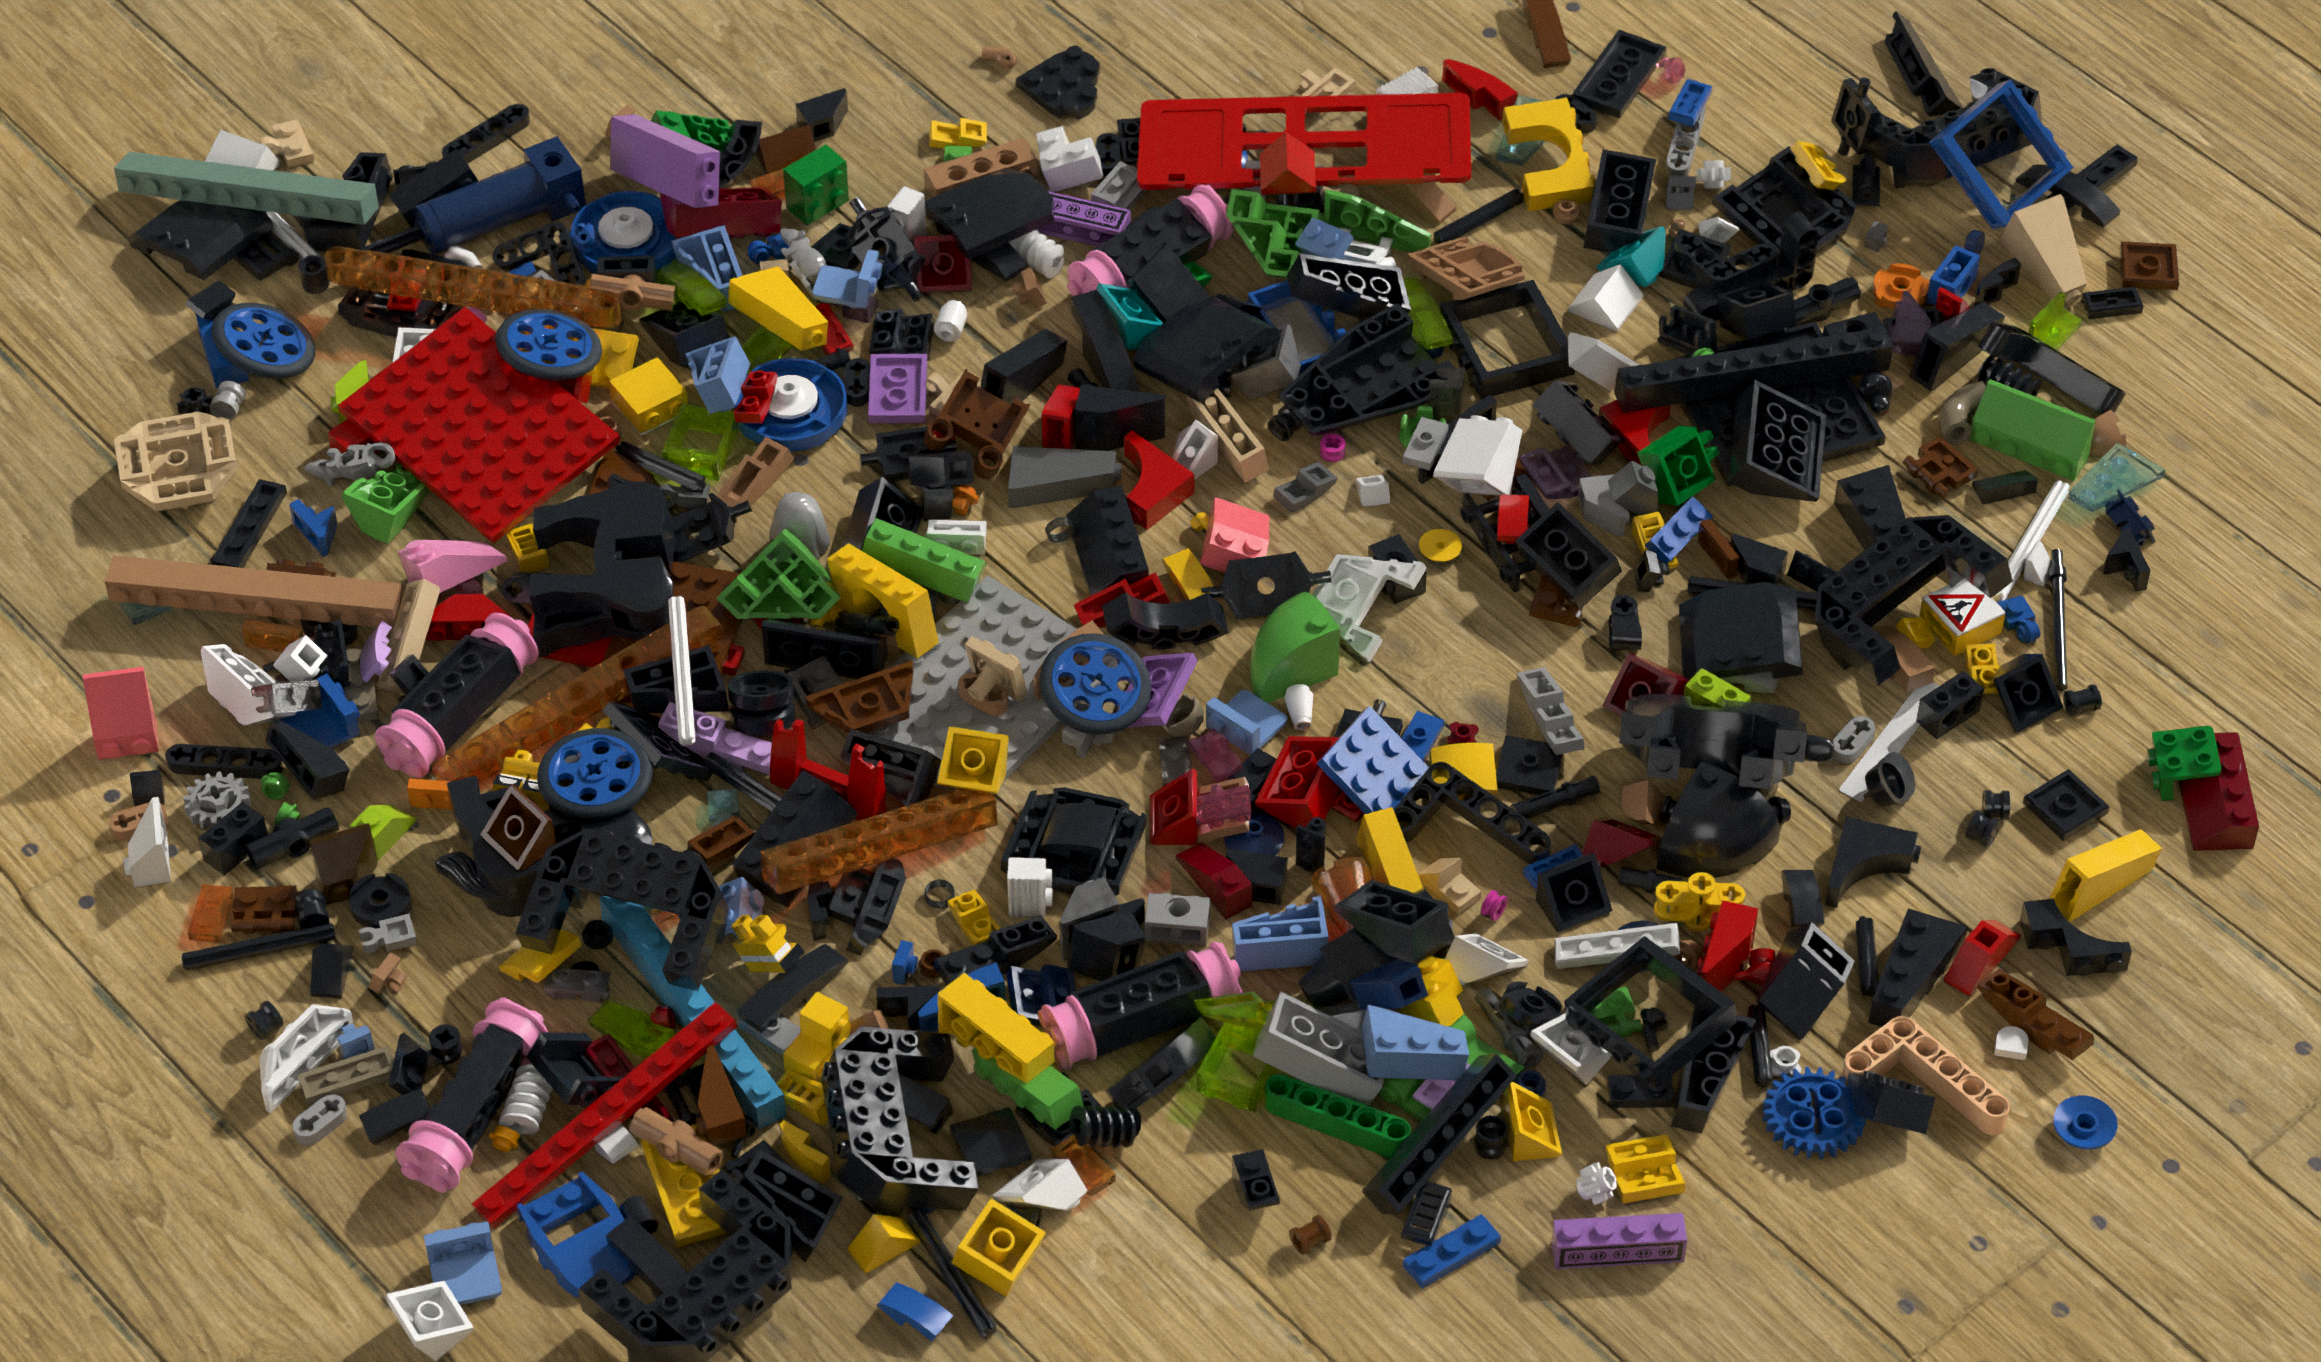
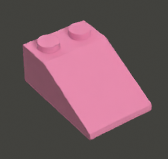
[398,540,507,593]

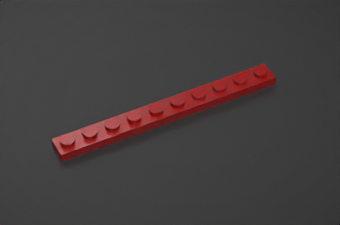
[471,1002,738,1229]

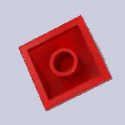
[1260,132,1316,195]
[1149,768,1197,845]

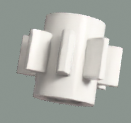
[1697,160,1731,189]
[1576,1162,1617,1205]

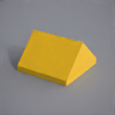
[937,726,1009,794]
[1503,1082,1562,1161]

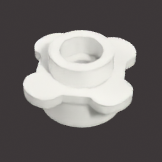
[1770,1046,1801,1076]

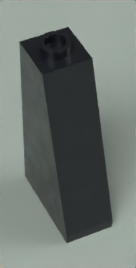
[1909,302,2005,391]
[980,328,1068,404]

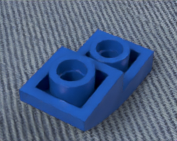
[876,1282,953,1342]

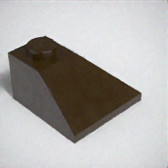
[309,823,378,905]

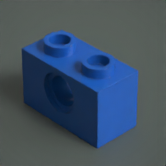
[1926,245,1980,306]

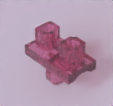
[1189,728,1243,783]
[1196,784,1251,829]

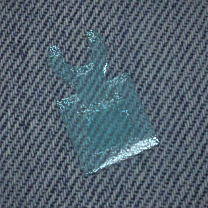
[707,789,740,827]

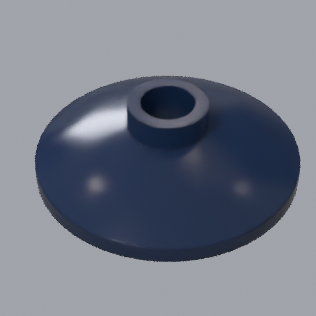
[1224,813,1285,855]

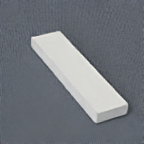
[1555,923,1680,969]

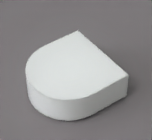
[1994,1026,2028,1060]

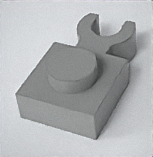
[359,914,417,953]

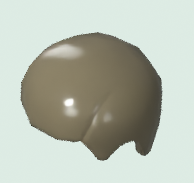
[1161,694,1204,738]

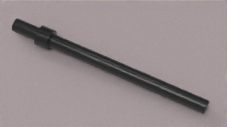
[2049,549,2068,691]

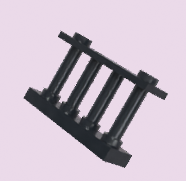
[1460,474,1549,593]

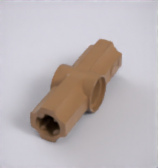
[589,274,675,311]
[630,1107,723,1176]

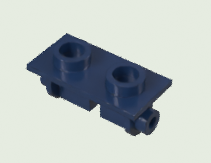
[2105,489,2156,547]

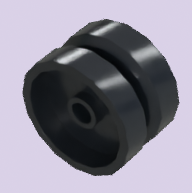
[728,670,795,735]

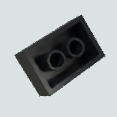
[1515,502,1622,610]

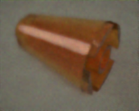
[1311,857,1372,935]

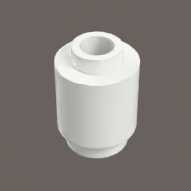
[934,300,967,342]

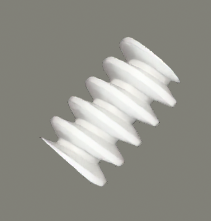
[1009,230,1064,278]
[499,1064,553,1135]

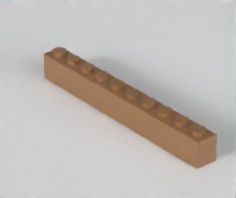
[105,555,403,629]

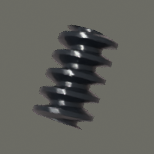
[1977,355,2042,397]
[1070,1105,1142,1148]

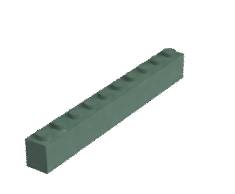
[114,151,379,225]

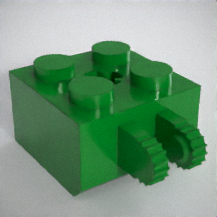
[1637,426,1719,506]

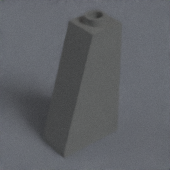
[1008,446,1121,508]

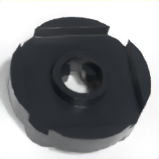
[349,873,412,929]
[1499,981,1563,1033]

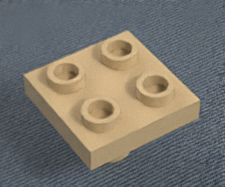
[965,636,1027,702]

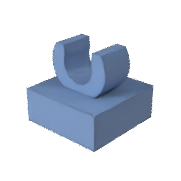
[337,1023,375,1060]

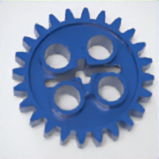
[1762,1067,1866,1159]

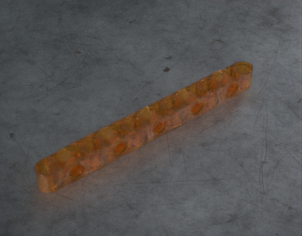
[324,247,621,328]
[432,606,724,782]

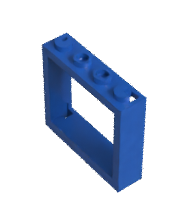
[1929,80,2074,230]

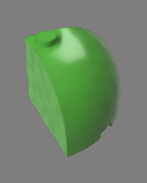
[1250,592,1340,703]

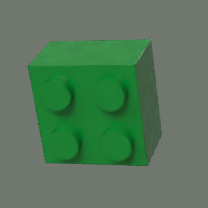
[783,144,849,226]

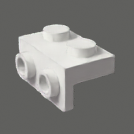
[926,520,987,555]

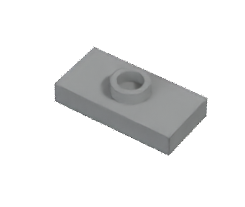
[1403,417,1449,470]
[738,1015,801,1056]

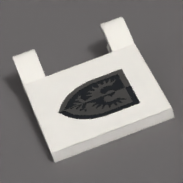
[1340,227,1394,264]

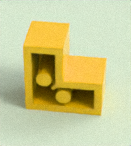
[1396,956,1464,1027]
[783,992,851,1083]

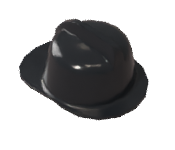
[1863,752,1916,806]

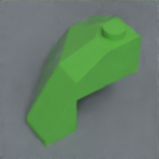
[1226,189,1327,278]
[716,528,841,619]

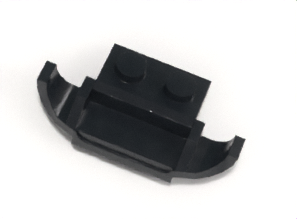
[827,852,907,955]

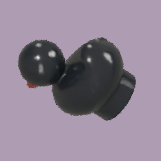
[1858,371,1893,415]

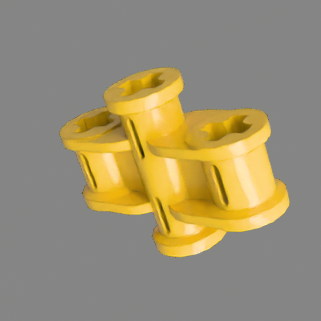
[1653,872,1746,932]

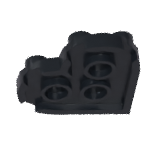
[1015,46,1100,119]

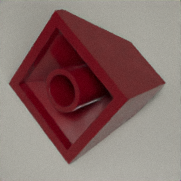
[911,235,972,292]
[1602,653,1689,716]
[1582,817,1663,867]

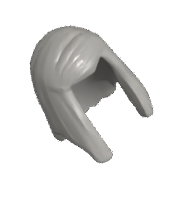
[769,492,830,560]

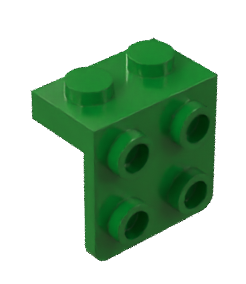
[2147,725,2221,801]

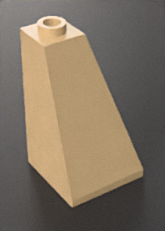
[1999,194,2087,306]

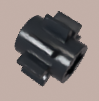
[177,387,212,415]

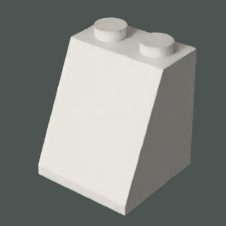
[1433,415,1522,496]

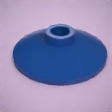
[2053,1095,2118,1150]

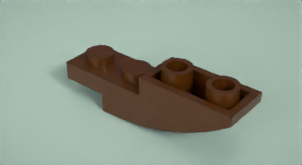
[1978,968,2094,1061]

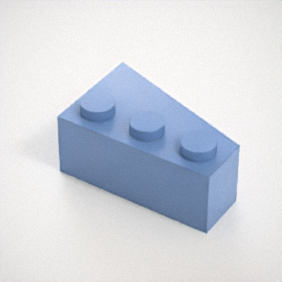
[671,225,742,312]
[686,336,750,414]
[1232,895,1329,971]
[1361,1005,1469,1080]

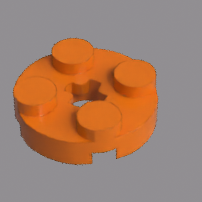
[1872,263,1929,313]

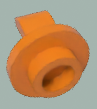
[952,484,979,516]

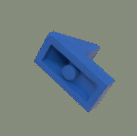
[289,499,337,557]

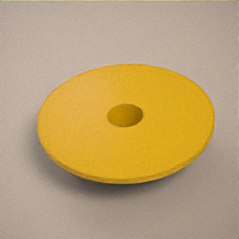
[1419,529,1462,562]

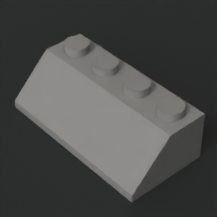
[1253,992,1384,1106]

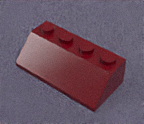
[660,187,782,239]
[2178,732,2259,851]

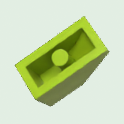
[330,360,370,424]
[350,805,416,861]

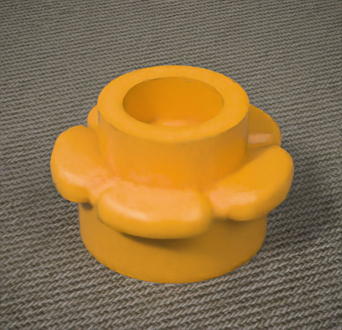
[489,1125,520,1153]

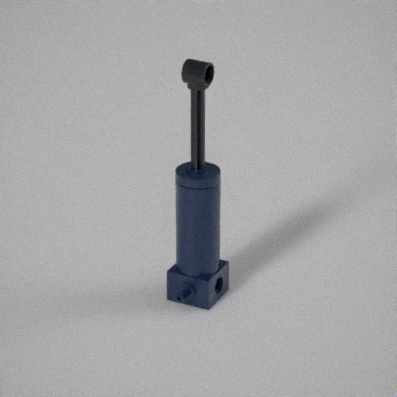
[298,136,586,294]

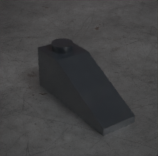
[265,718,350,800]

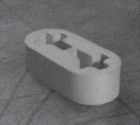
[1833,716,1875,764]
[293,1094,348,1146]

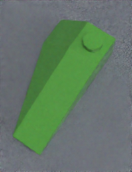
[1324,189,1431,253]
[342,463,431,544]

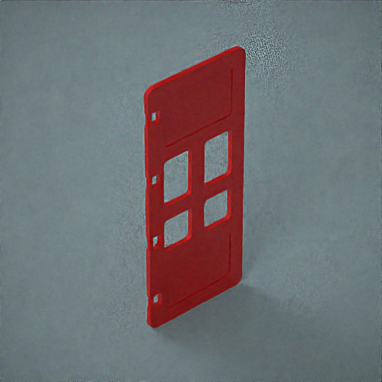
[1137,93,1472,190]

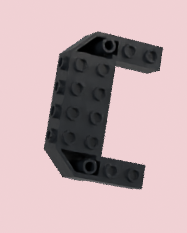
[1867,68,2042,188]
[1815,515,2013,686]
[515,828,729,991]
[821,1026,978,1217]
[578,1169,792,1362]

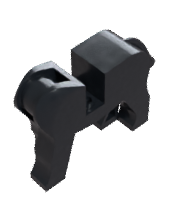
[529,474,676,657]
[1619,694,1834,789]
[435,747,652,917]

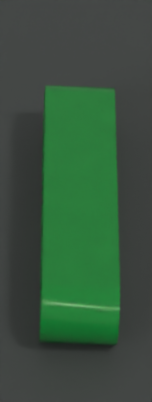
[1265,1074,1411,1158]

